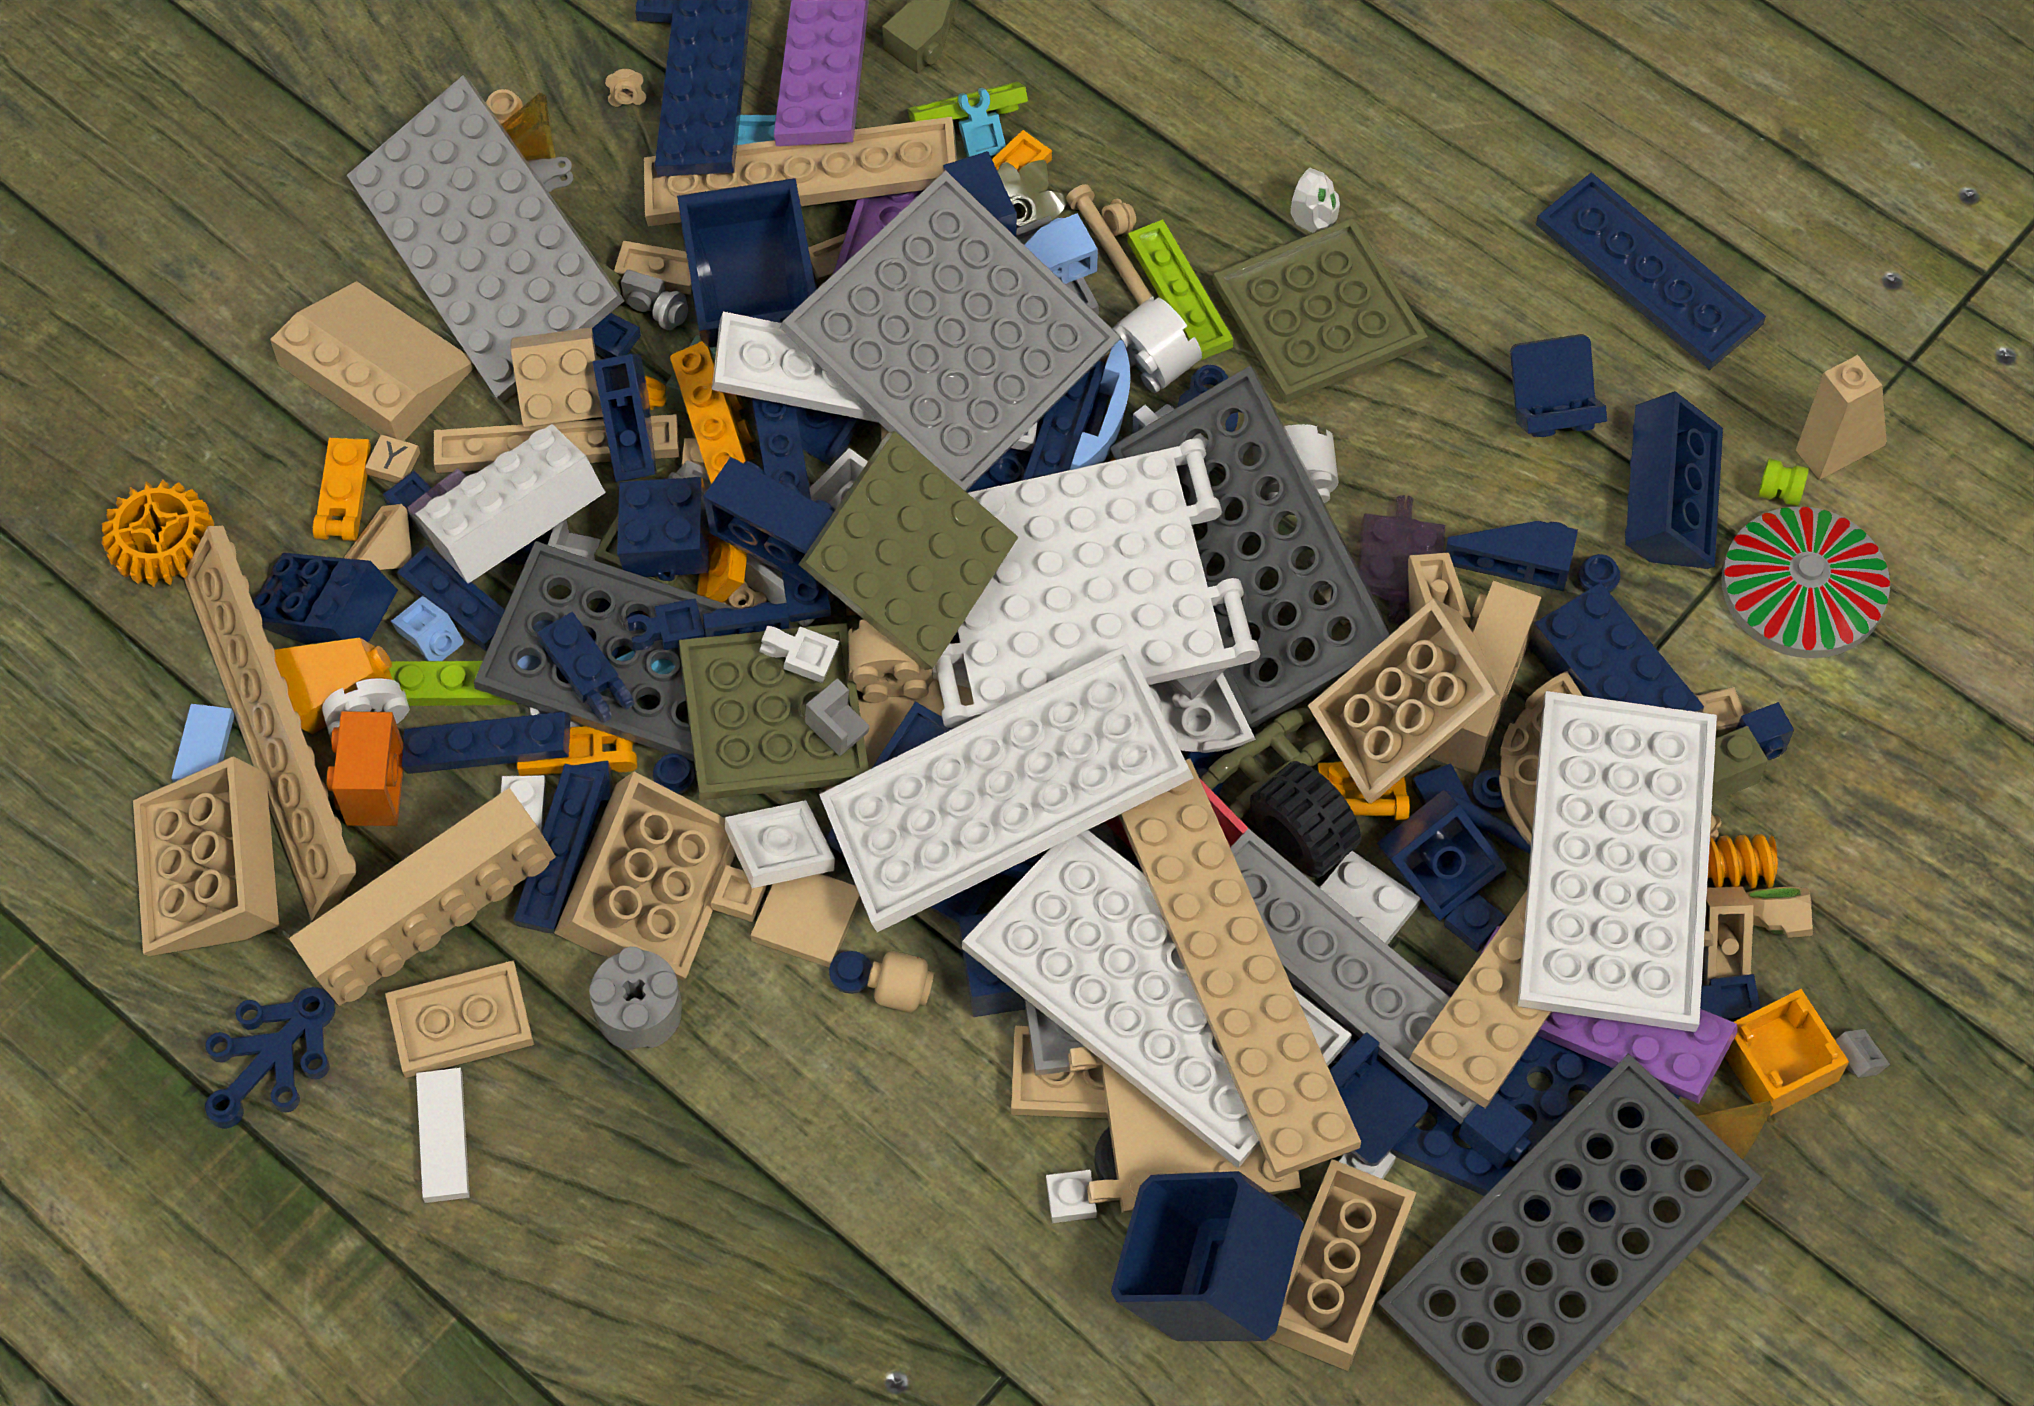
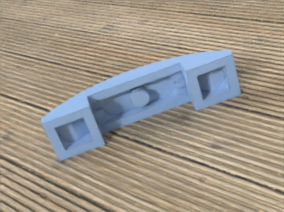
[1070,340,1130,470]

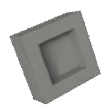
[621,269,665,312]
[1835,1029,1890,1078]

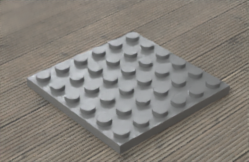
[780,170,1121,491]

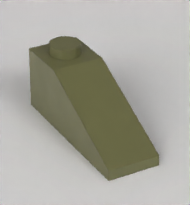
[882,0,959,74]

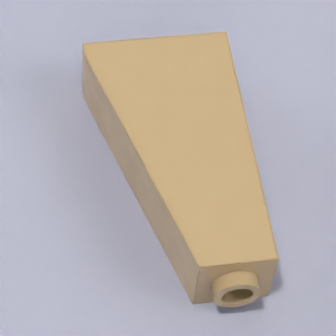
[1796,355,1887,480]

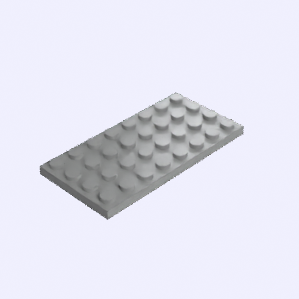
[347,75,625,402]

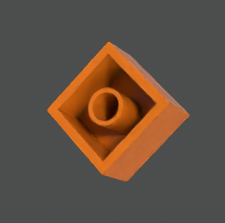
[327,711,403,826]

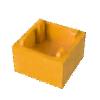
[1724,989,1849,1119]

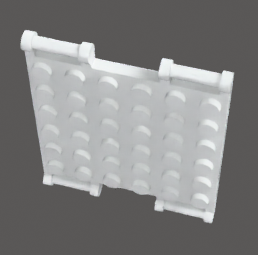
[935,438,1260,728]

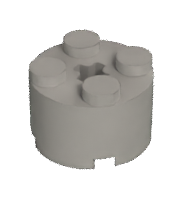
[589,946,682,1050]

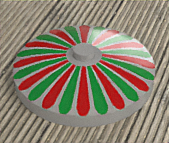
[1721,506,1890,658]

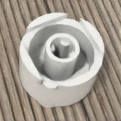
[1112,296,1202,393]
[1252,424,1339,503]

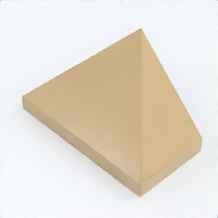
[344,504,412,570]

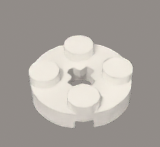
[322,678,410,738]

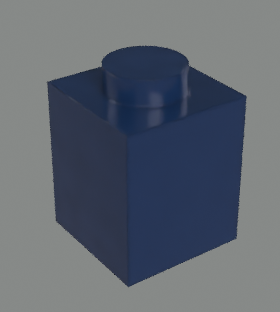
[1458,1093,1533,1170]

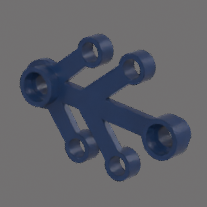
[205,987,335,1129]

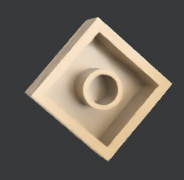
[511,327,603,427]

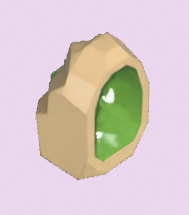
[1747,887,1813,938]

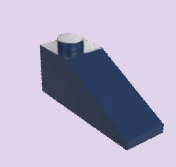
[592,354,657,482]
[1445,521,1578,591]

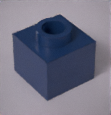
[1736,702,1794,760]

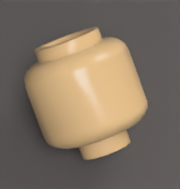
[867,951,934,1012]

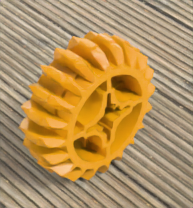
[102,479,215,587]

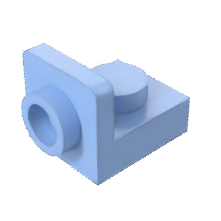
[391,596,464,661]

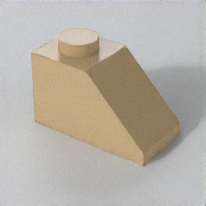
[1408,553,1471,625]
[1703,887,1754,986]

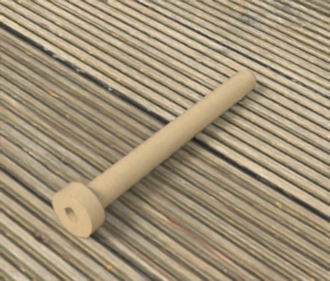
[1066,184,1152,306]

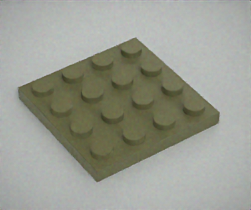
[1213,217,1428,403]
[798,431,1018,670]
[679,623,869,800]

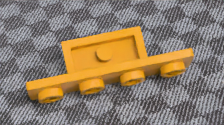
[670,341,755,484]

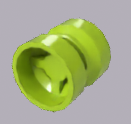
[1758,458,1809,507]

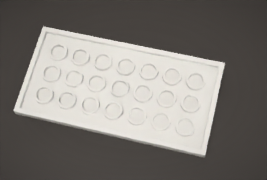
[819,644,1194,932]
[1517,691,1717,1032]
[962,830,1352,1168]

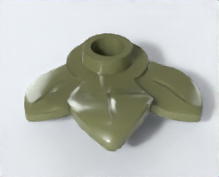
[997,160,1067,228]

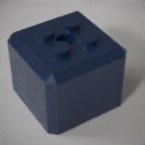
[1111,1171,1304,1341]

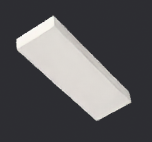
[416,1068,470,1203]

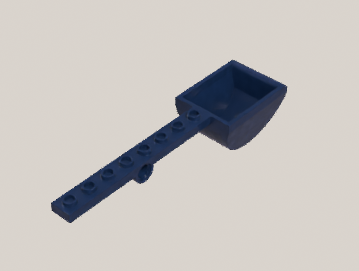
[677,178,831,622]

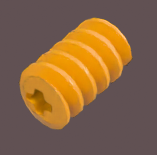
[1708,834,1778,889]

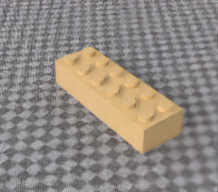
[289,787,556,1006]

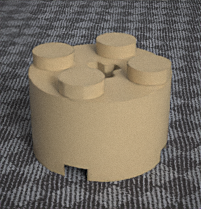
[848,619,933,703]

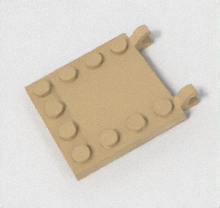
[1068,1047,1301,1213]

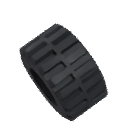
[1250,761,1361,878]

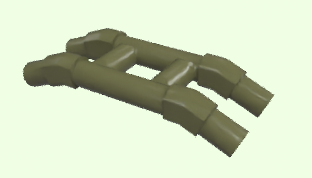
[1200,706,1336,819]

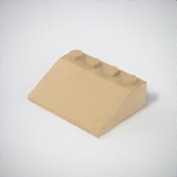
[270,281,475,441]
[1308,598,1500,804]
[133,756,279,956]
[554,771,735,980]

